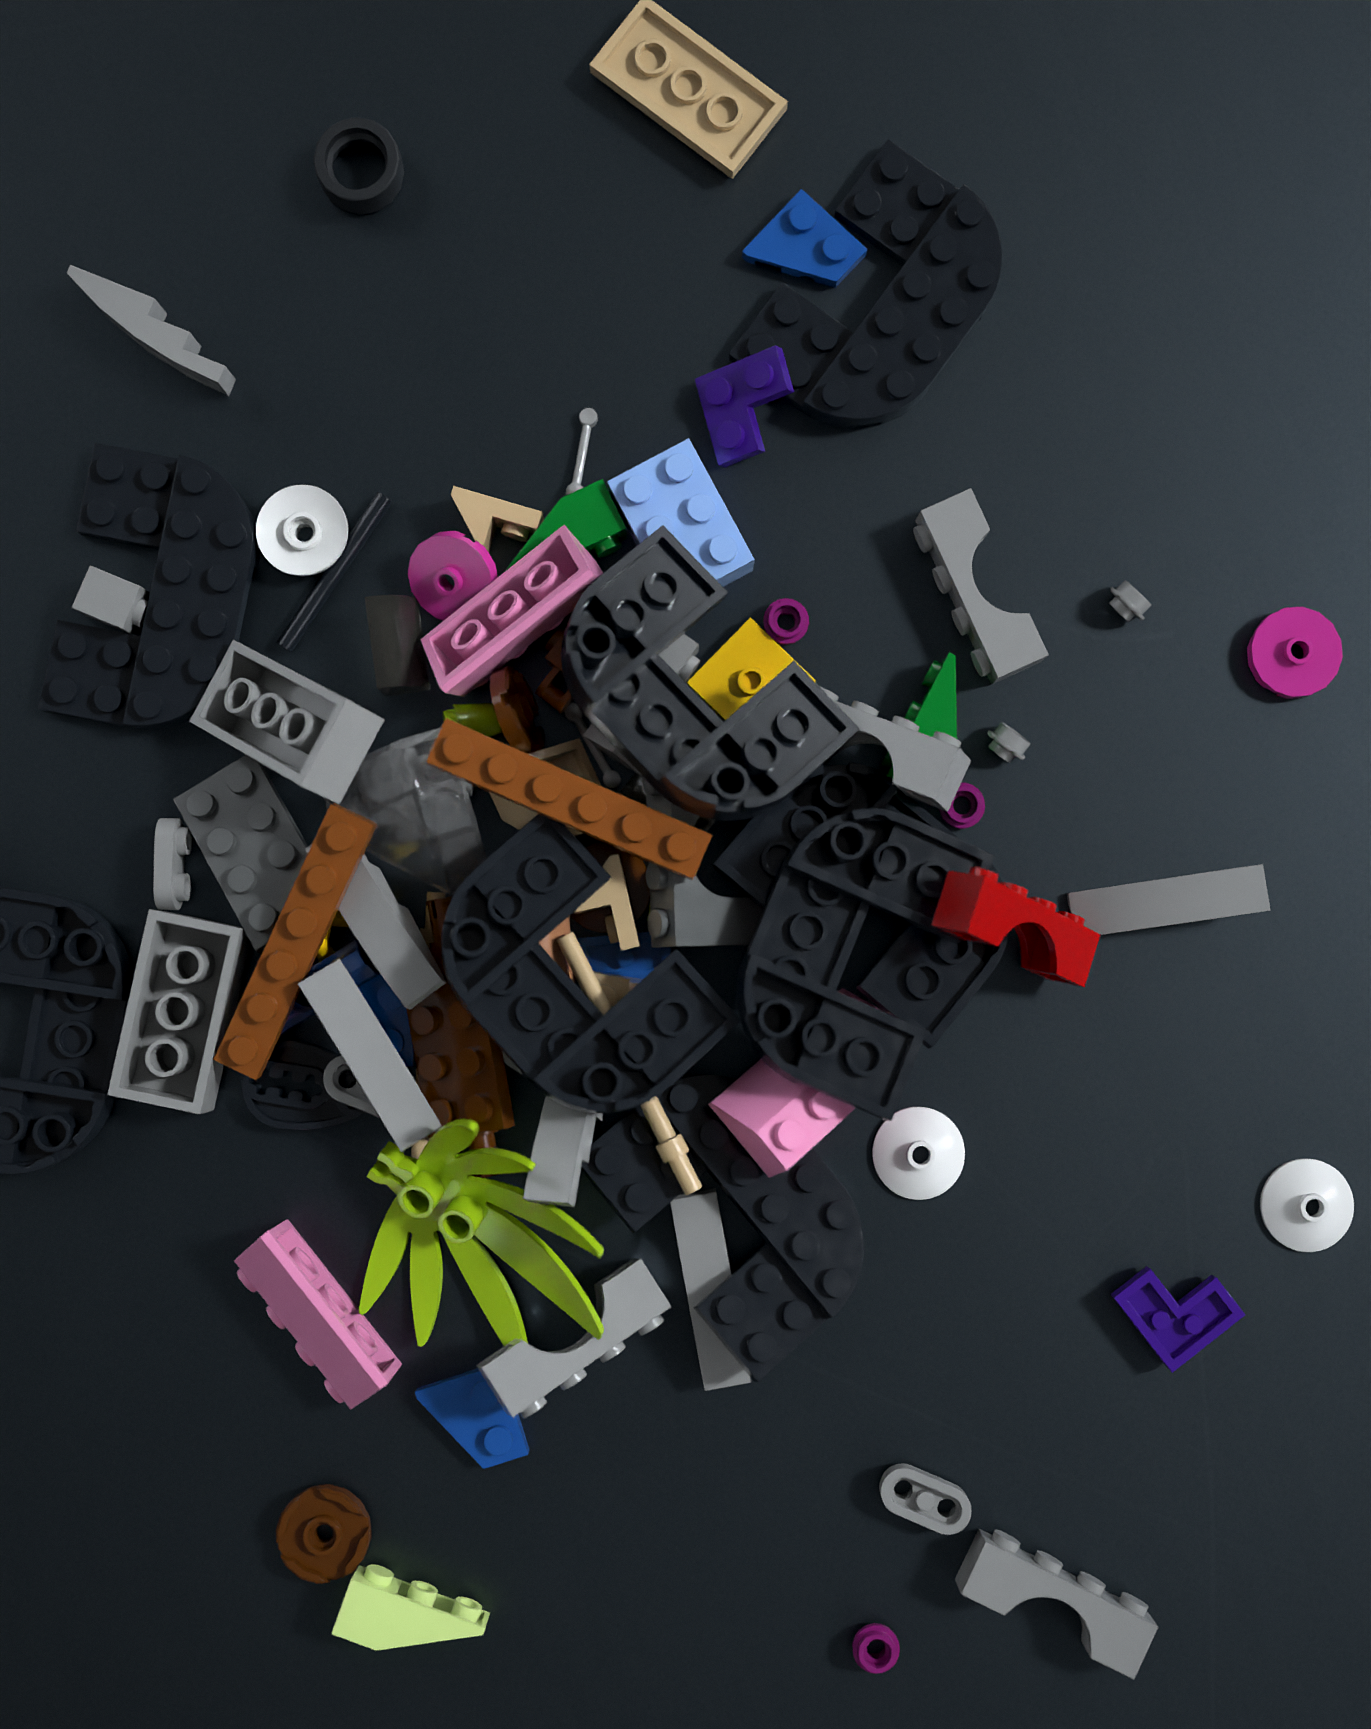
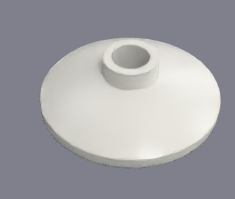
[256,485,348,576]
[872,1107,965,1200]
[1260,1158,1354,1252]

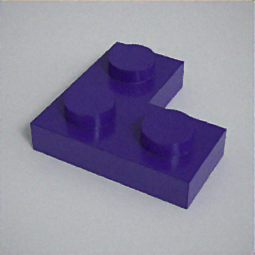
[695,345,794,467]
[1110,1266,1245,1373]

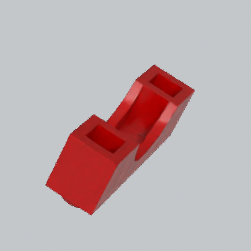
[931,867,1101,987]

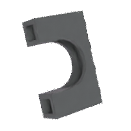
[643,777,763,948]

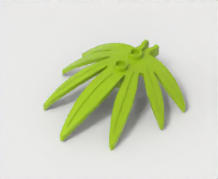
[359,1119,604,1347]

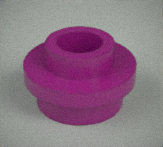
[763,598,809,645]
[939,783,985,829]
[852,1623,900,1674]

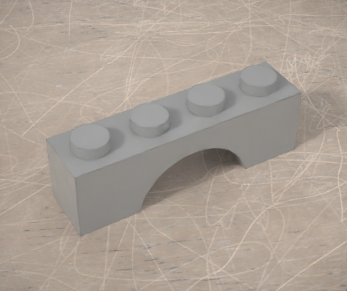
[913,488,1049,685]
[820,687,971,812]
[476,1258,671,1418]
[955,1529,1158,1679]

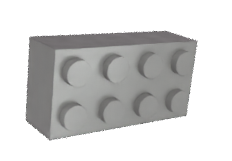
[189,640,385,804]
[107,909,251,1114]

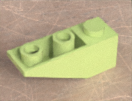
[332,1564,490,1650]

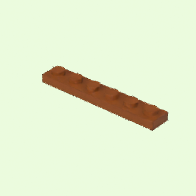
[426,718,712,881]
[213,803,377,1080]

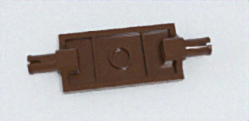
[406,896,515,1178]

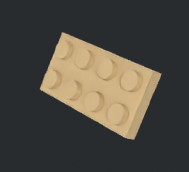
[589,0,788,179]

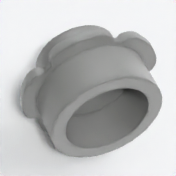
[1109,580,1151,622]
[987,722,1031,763]

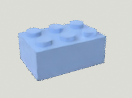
[607,438,755,587]

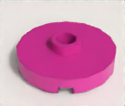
[408,531,498,621]
[1247,607,1343,699]

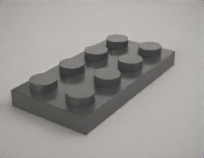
[173,755,308,954]

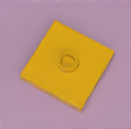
[687,617,816,721]

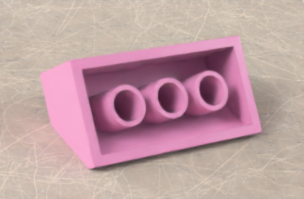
[420,525,603,697]
[708,988,884,1178]
[234,1219,402,1409]

